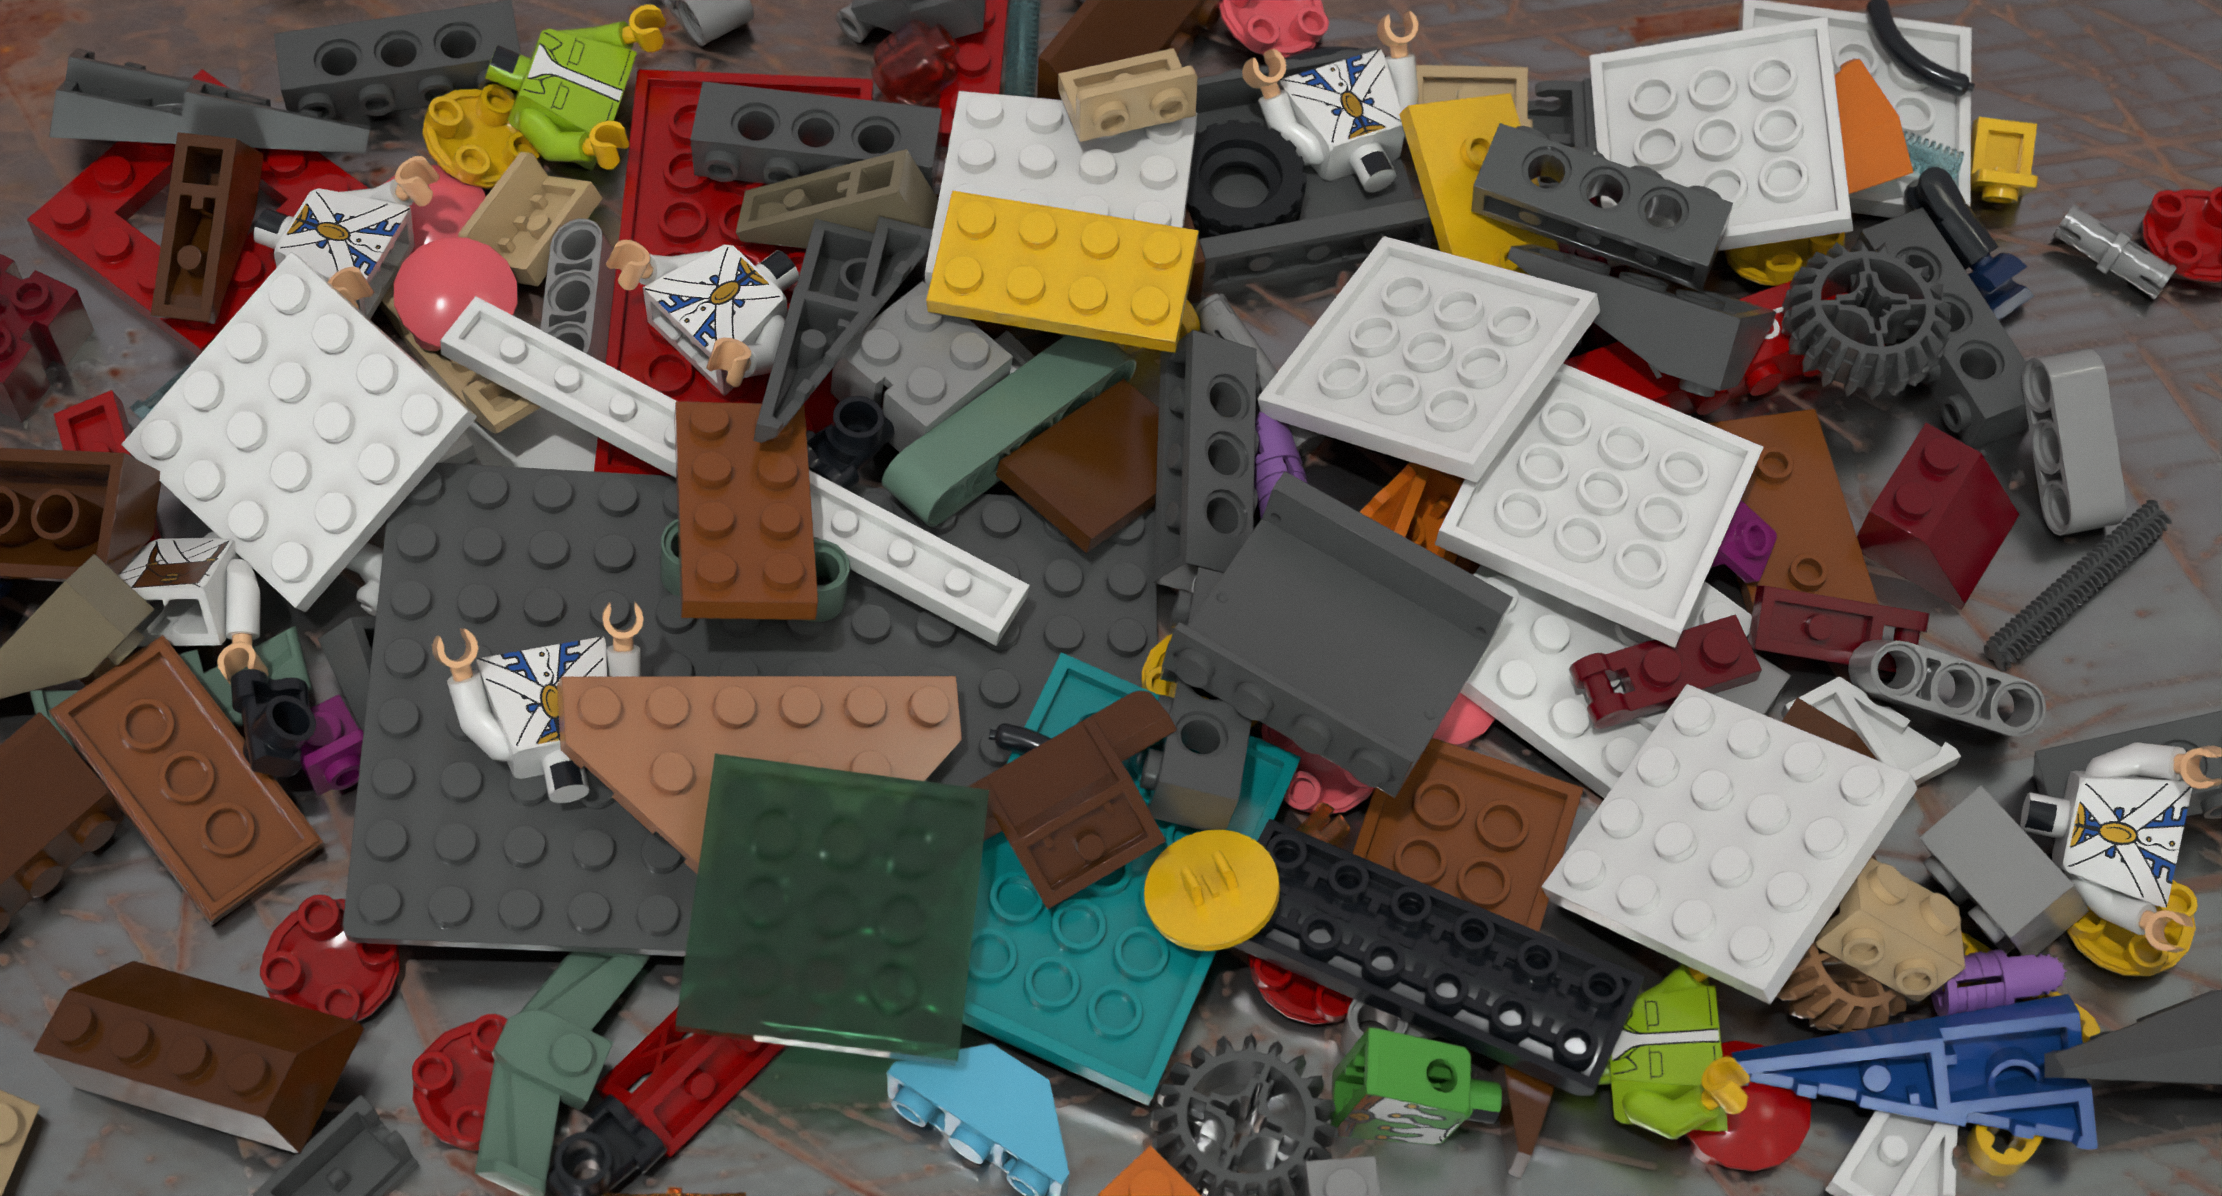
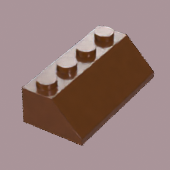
[1037,0,1222,100]
[0,448,161,582]
[0,712,124,934]
[33,961,364,1154]

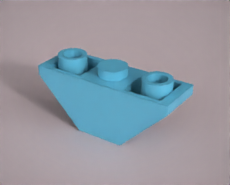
[887,1043,1069,1196]

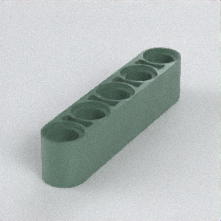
[882,335,1136,527]

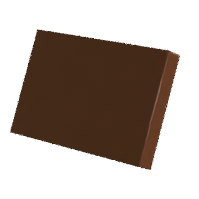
[996,379,1159,553]

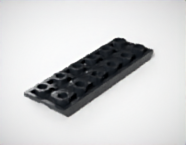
[1233,818,1645,1095]

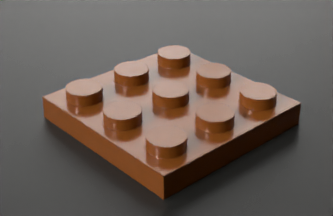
[1353,738,1584,932]

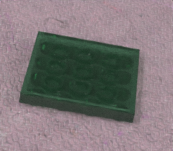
[675,753,989,1066]

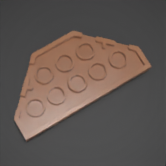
[557,676,962,881]

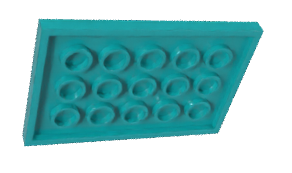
[897,652,1301,1106]

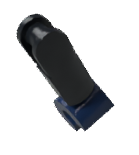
[1904,167,2034,320]

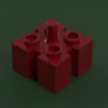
[0,254,94,423]

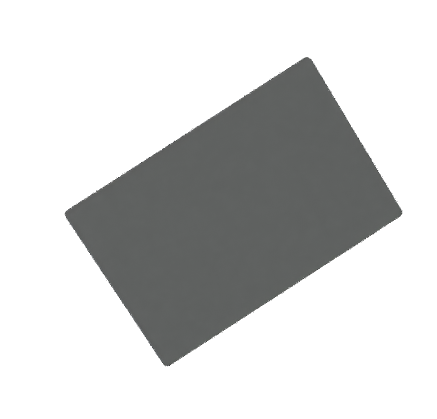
[343,463,1158,965]

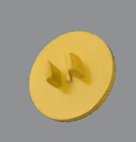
[1144,830,1280,951]

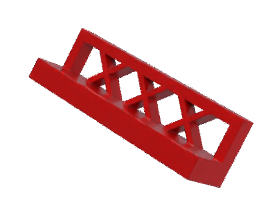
[594,916,864,1158]

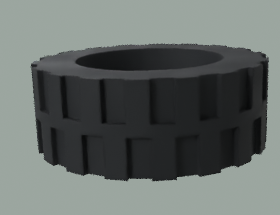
[1186,120,1307,240]

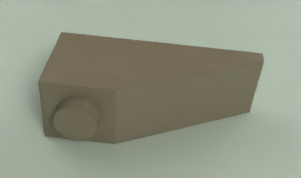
[736,149,938,248]
[0,554,154,699]

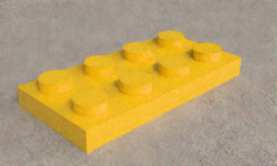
[926,190,1198,353]

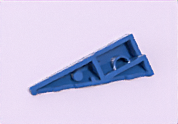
[1731,994,2098,1150]

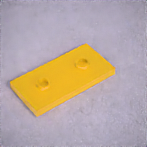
[1399,93,1559,276]

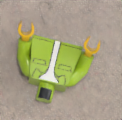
[484,4,667,170]
[1598,963,1750,1139]

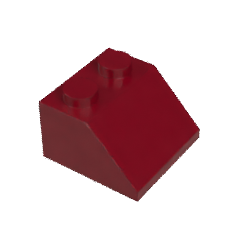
[1857,423,2019,610]

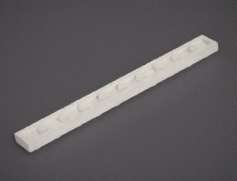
[440,296,1030,646]

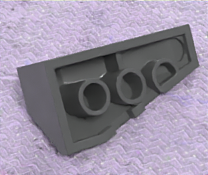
[1508,244,1776,397]

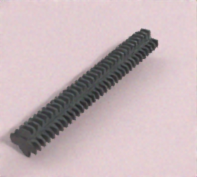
[1984,500,2172,671]

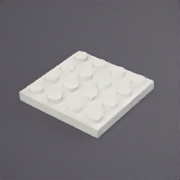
[1738,0,1972,218]
[1589,16,1853,267]
[925,91,1197,286]
[1257,236,1600,482]
[121,252,477,612]
[1435,363,1763,648]
[1460,565,1752,799]
[1541,684,1917,1004]

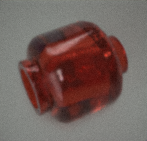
[871,19,960,106]

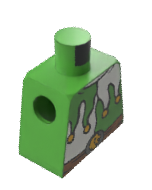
[1331,1027,1502,1145]

